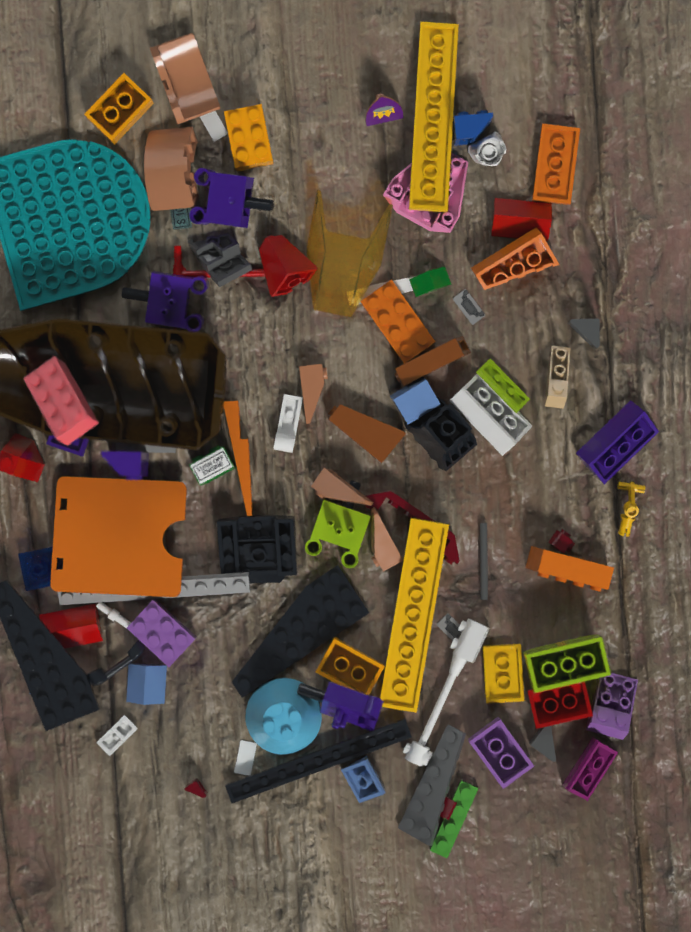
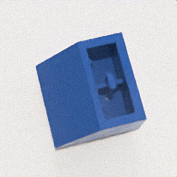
[453,110,493,146]

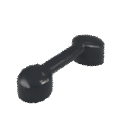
[87,640,145,686]

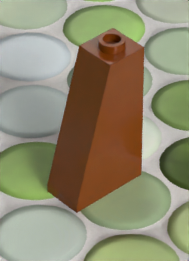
[395,336,471,386]
[328,404,406,463]

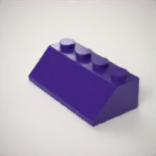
[576,400,659,484]
[101,451,149,480]

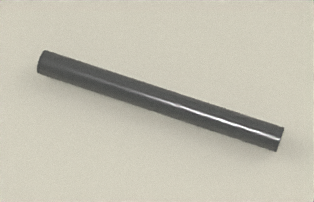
[480,523,488,600]

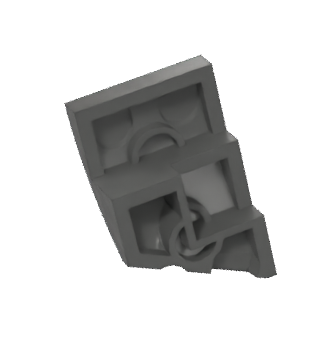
[188,233,252,287]

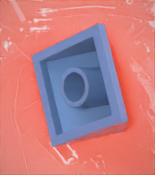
[390,377,441,424]
[126,663,167,705]
[341,755,386,803]

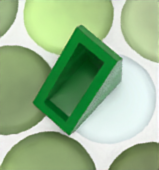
[409,266,451,297]

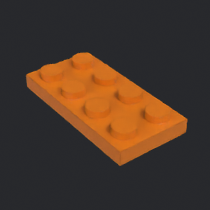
[532,123,580,205]
[360,279,435,364]

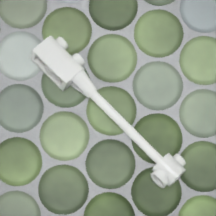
[403,618,490,766]

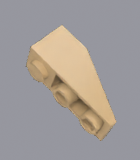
[545,346,571,409]

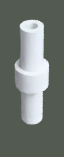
[96,602,131,629]

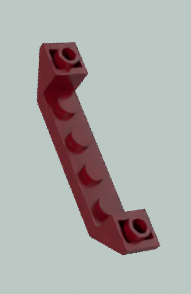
[363,491,460,565]

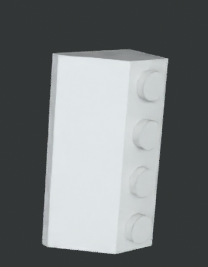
[449,374,532,456]

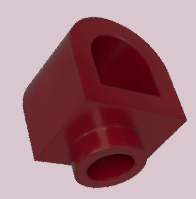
[548,529,575,554]

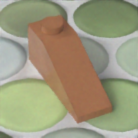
[299,364,328,424]
[311,468,373,506]
[371,507,403,572]

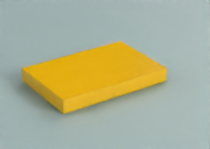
[482,643,524,704]

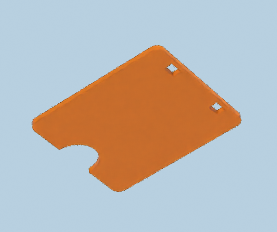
[50,476,187,597]

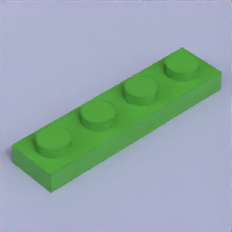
[430,780,479,858]

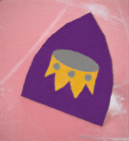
[365,94,404,126]

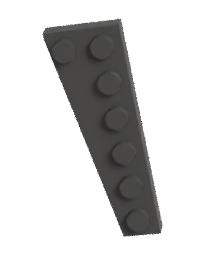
[398,724,466,846]

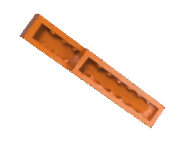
[224,401,253,516]

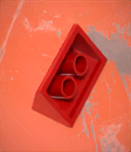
[491,198,552,242]
[39,603,103,649]
[528,681,593,729]

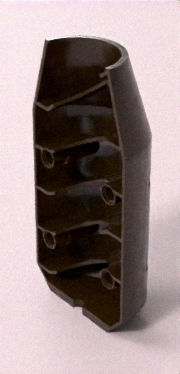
[0,318,227,450]

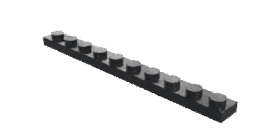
[225,719,412,803]

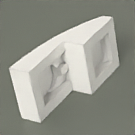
[96,715,138,756]

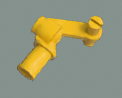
[617,481,645,537]

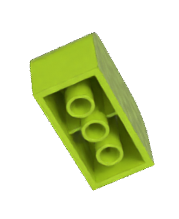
[523,634,611,693]

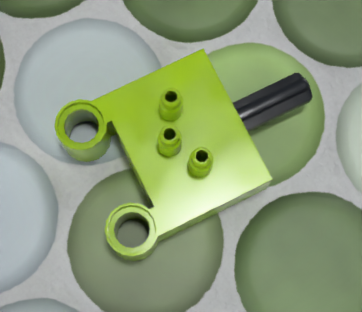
[305,480,371,568]

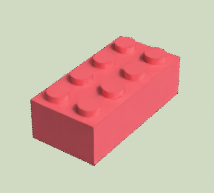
[24,356,98,445]

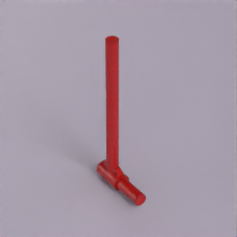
[173,246,265,278]

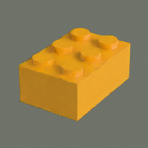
[84,73,154,145]
[224,104,274,172]
[315,637,385,695]

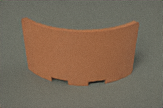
[150,33,221,124]
[144,127,199,211]

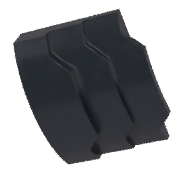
[217,515,298,584]

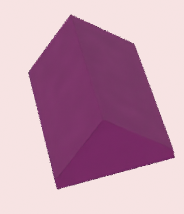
[562,737,618,801]

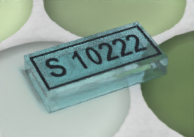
[171,208,192,230]

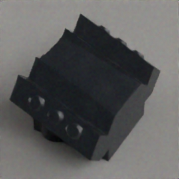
[404,396,477,471]

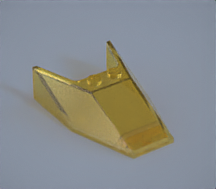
[306,190,393,317]

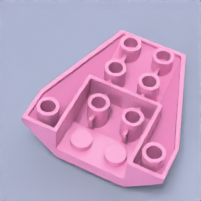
[383,152,468,233]

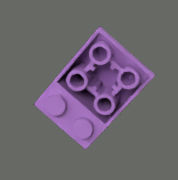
[586,672,638,740]

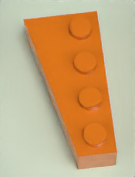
[471,228,560,290]
[525,546,614,592]

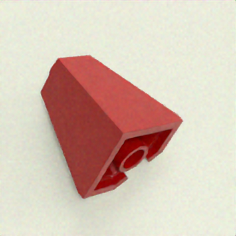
[259,235,318,297]
[0,433,45,482]

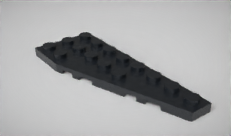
[232,565,370,698]
[0,580,100,731]

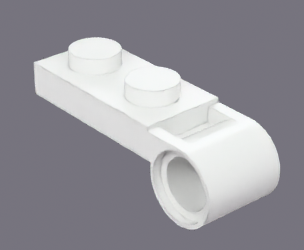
[274,394,303,453]

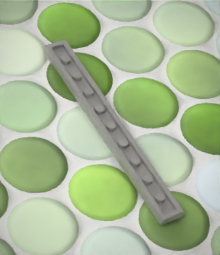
[58,572,251,605]

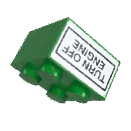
[189,445,236,486]

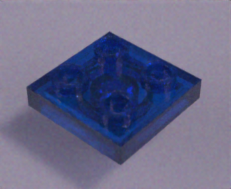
[18,547,62,591]

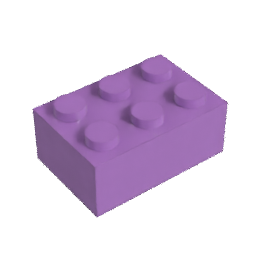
[127,599,197,667]
[468,717,534,789]

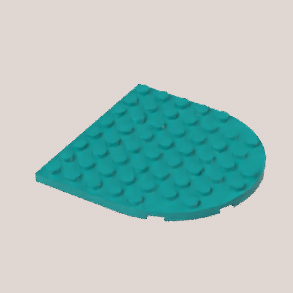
[0,139,151,311]

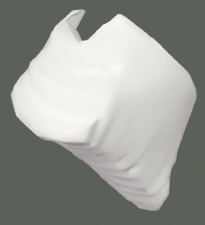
[468,132,507,166]

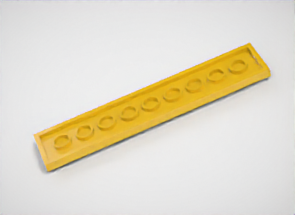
[409,21,459,212]
[380,518,449,713]

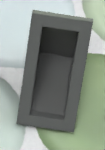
[568,319,600,350]
[529,726,556,762]

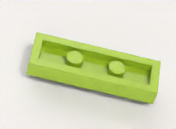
[476,358,530,413]

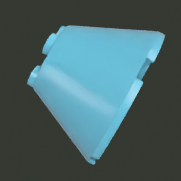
[245,678,322,755]

